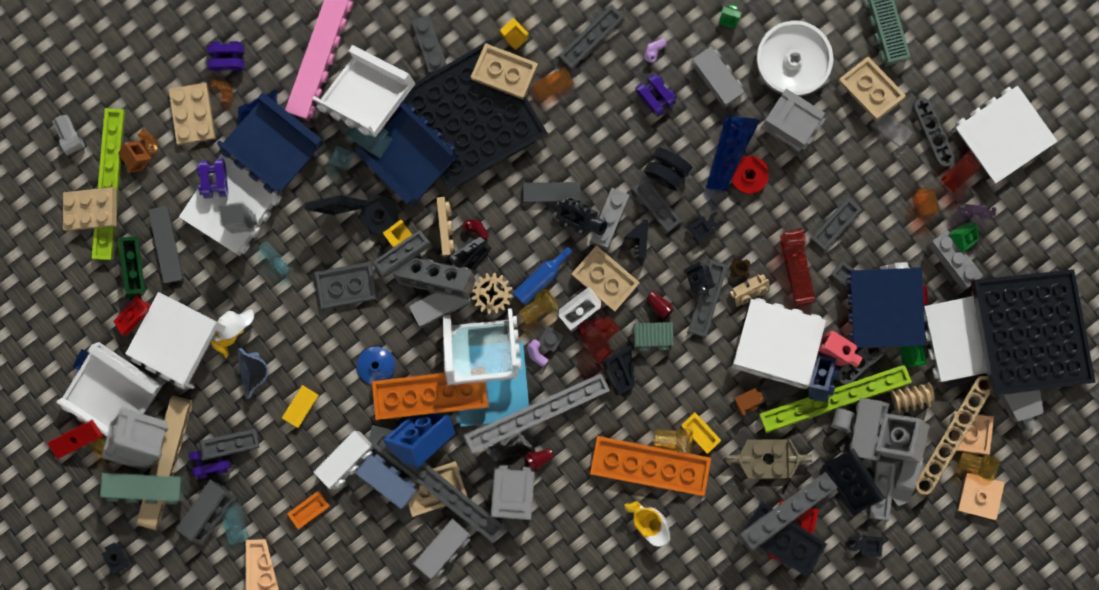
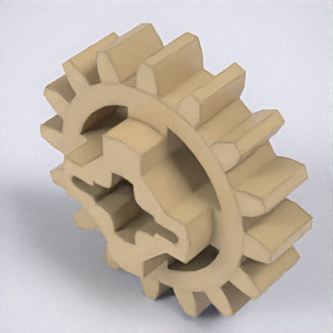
[471,273,513,315]

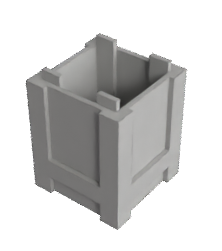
[761,88,826,152]
[101,408,169,471]
[491,465,535,520]

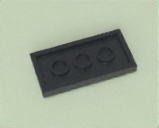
[741,501,828,577]

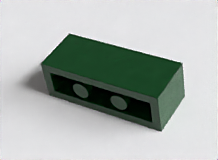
[116,236,146,299]

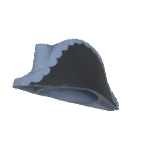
[237,348,268,399]

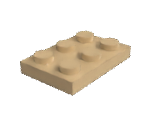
[471,43,538,100]
[839,57,906,122]
[169,83,216,145]
[63,187,117,231]
[437,197,455,260]
[571,245,640,312]
[404,461,468,517]

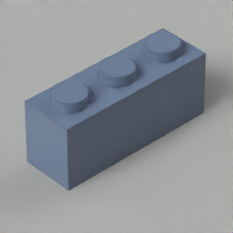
[356,454,419,509]

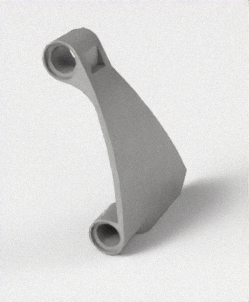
[831,408,928,506]

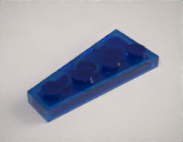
[706,116,760,192]

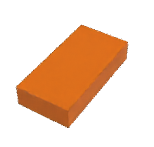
[287,491,330,530]

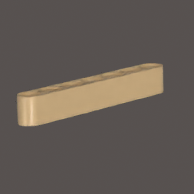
[916,376,991,495]
[137,395,193,530]

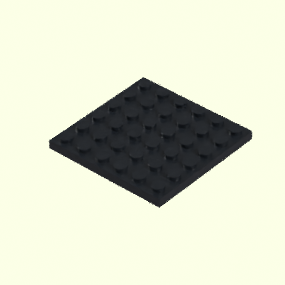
[399,39,548,192]
[970,269,1096,396]

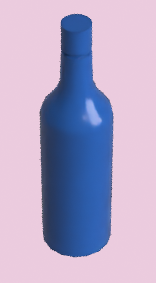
[513,247,572,306]

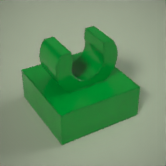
[718,3,742,29]

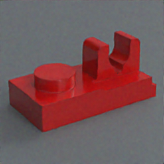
[113,295,151,336]

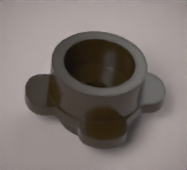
[731,259,750,278]

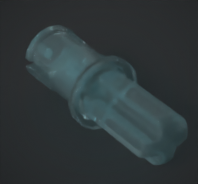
[259,241,291,277]

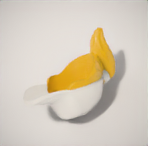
[211,309,254,358]
[624,501,670,547]

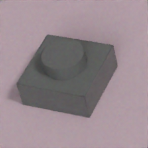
[539,326,564,352]

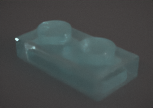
[223,501,249,544]

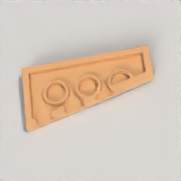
[246,539,279,590]

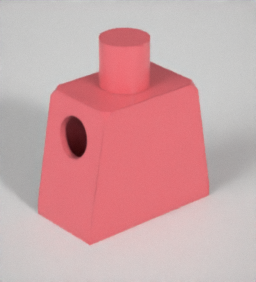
[817,330,862,367]

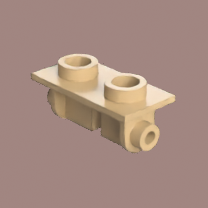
[729,274,770,307]

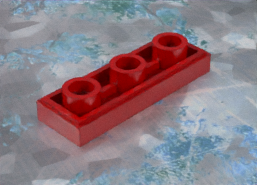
[47,419,103,459]

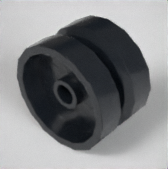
[643,147,693,192]

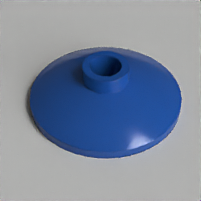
[357,347,395,385]

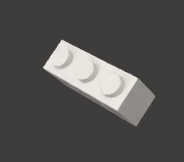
[314,430,375,489]

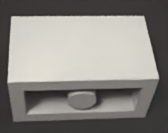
[559,287,601,330]

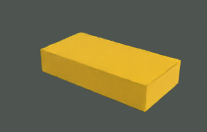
[282,385,319,428]
[680,412,722,454]

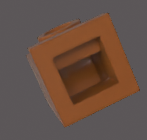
[118,141,151,173]
[733,388,764,416]

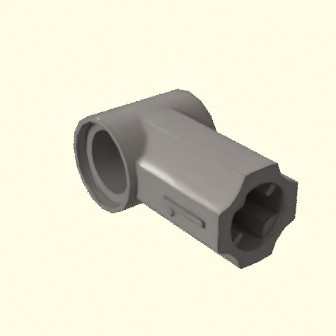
[52,115,85,155]

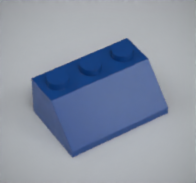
[383,413,455,467]

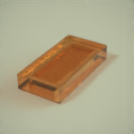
[532,67,574,102]

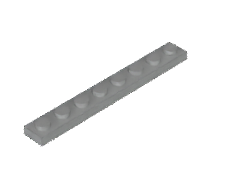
[463,373,610,454]

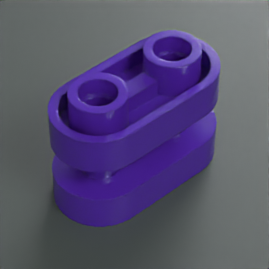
[207,41,245,71]
[635,74,677,117]
[196,158,229,199]
[188,450,231,479]

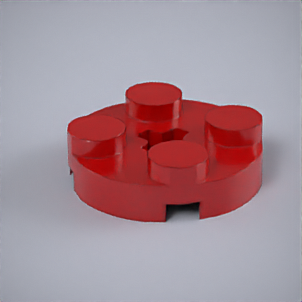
[730,156,768,195]

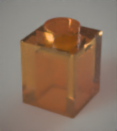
[911,187,940,218]

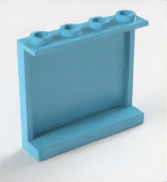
[456,342,529,427]

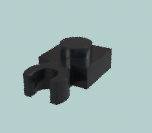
[688,212,723,243]
[848,535,883,557]

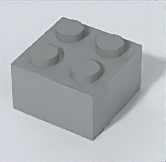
[876,413,930,463]

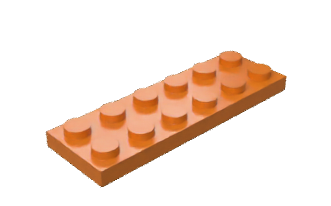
[372,368,489,420]
[590,436,711,496]

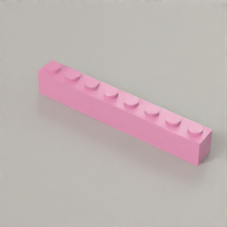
[285,0,354,122]

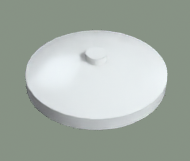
[756,21,833,96]

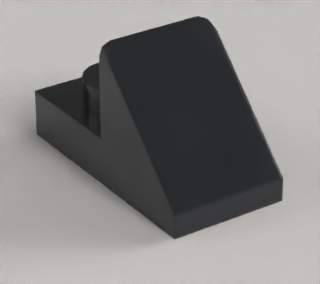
[623,220,648,260]

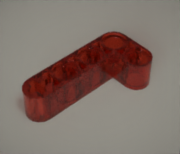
[780,228,815,307]

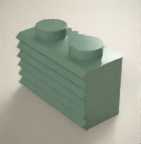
[633,322,673,351]

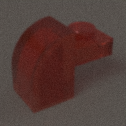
[941,150,981,192]
[582,316,621,364]

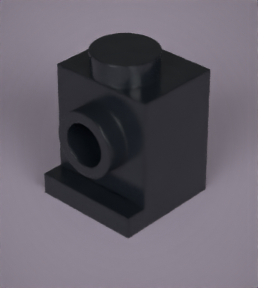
[684,262,715,294]
[102,542,134,575]

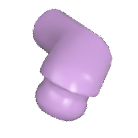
[645,38,667,63]
[527,340,548,367]

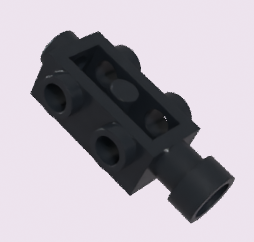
[554,197,607,235]

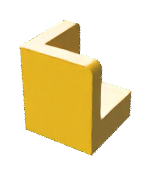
[500,18,529,50]
[383,220,412,248]

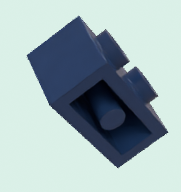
[809,355,839,403]

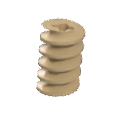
[891,383,935,414]

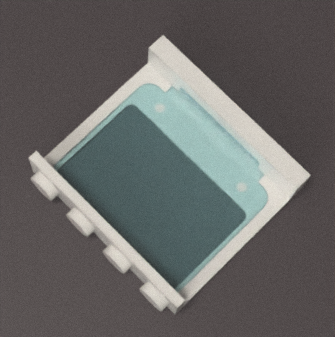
[443,308,521,385]

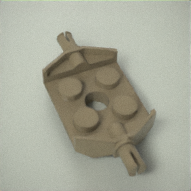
[726,439,812,479]

